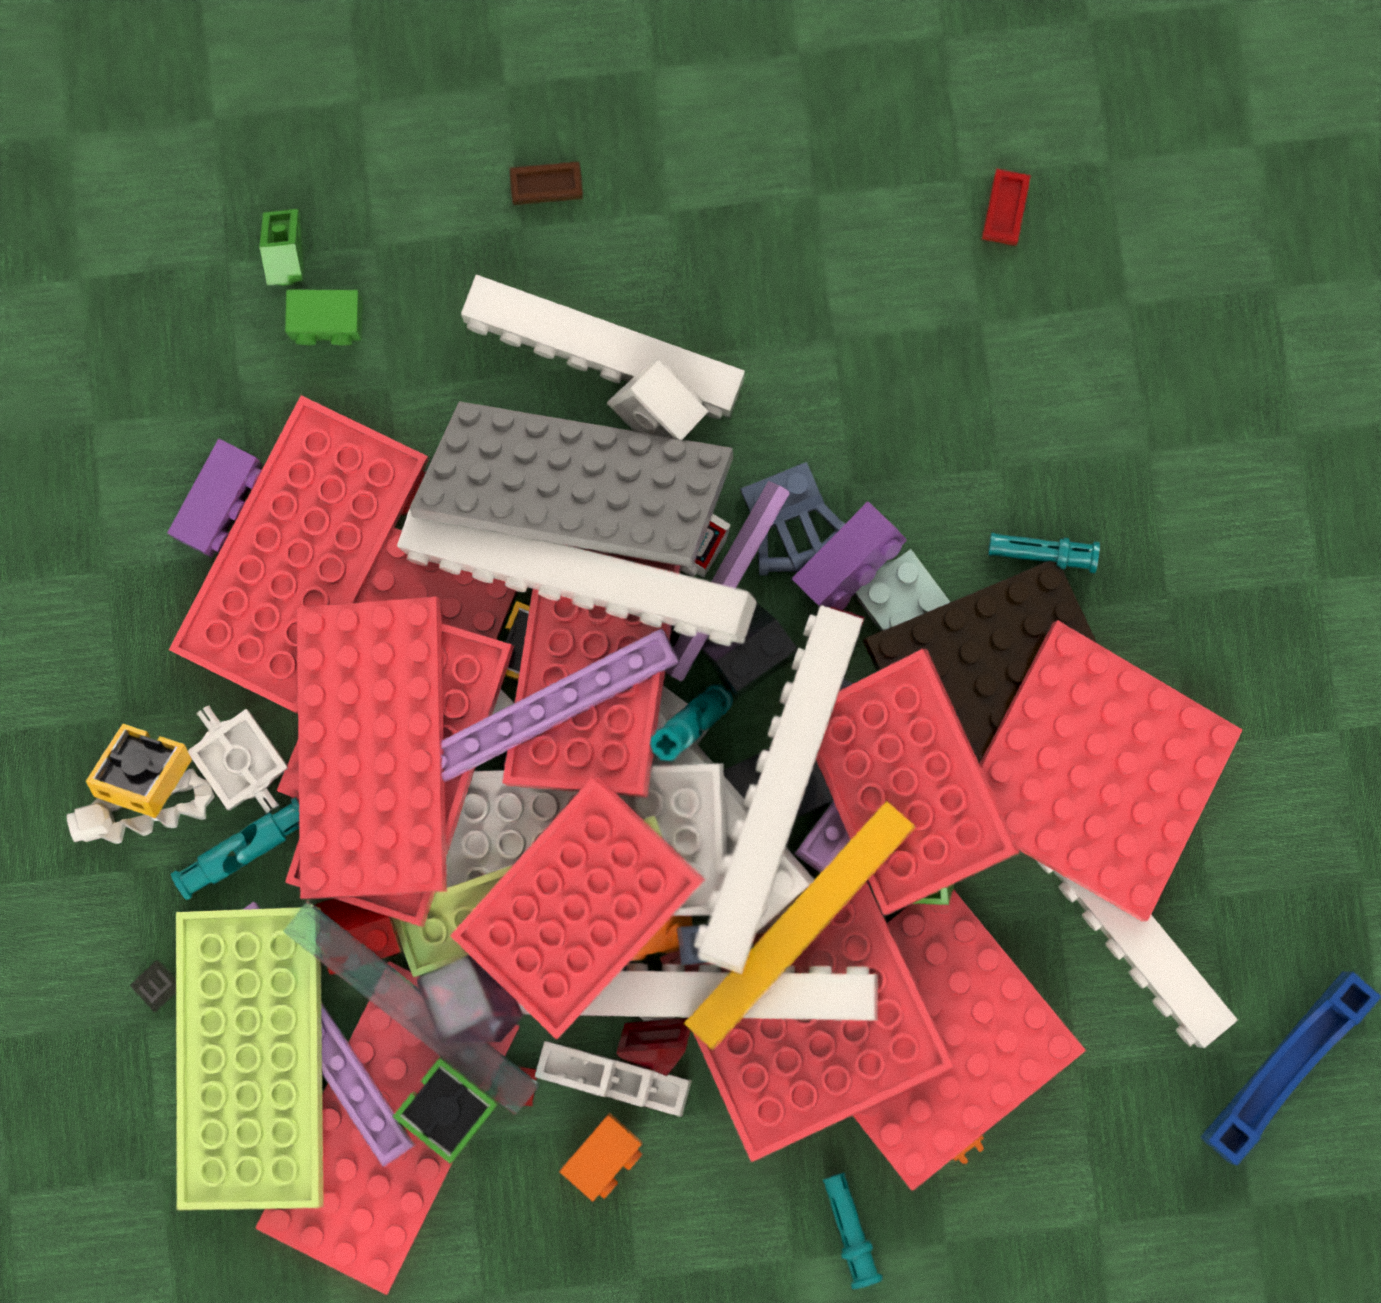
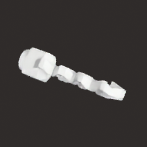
[67,768,215,844]

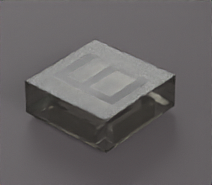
[130,960,176,1012]

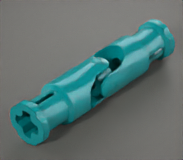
[650,684,733,761]
[171,797,299,900]

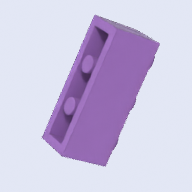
[167,438,263,558]
[792,502,907,610]

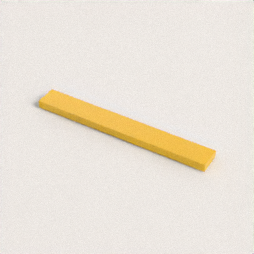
[684,801,916,1050]

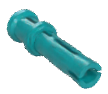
[988,532,1100,574]
[822,1172,883,1290]

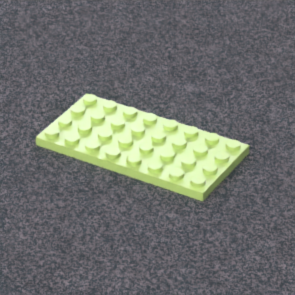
[176,907,323,1210]

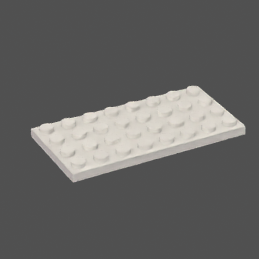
[446,764,727,916]

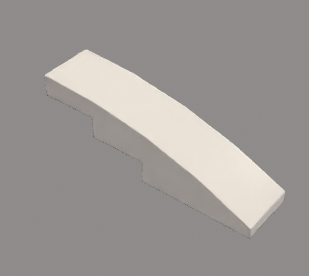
[535,1041,692,1117]

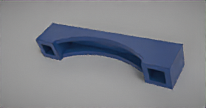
[1200,971,1381,1166]

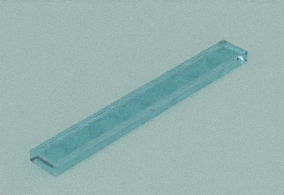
[283,901,539,1115]

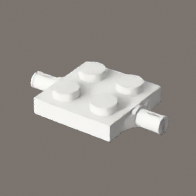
[188,705,288,814]

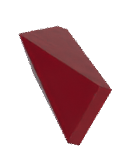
[616,1017,691,1076]

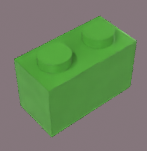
[285,290,362,346]

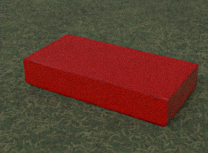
[982,168,1031,246]

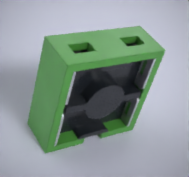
[392,1056,499,1164]

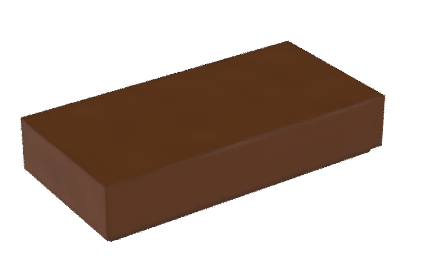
[509,161,583,205]

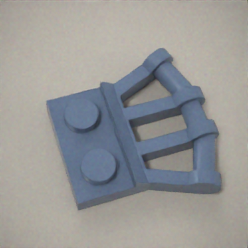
[740,462,845,576]

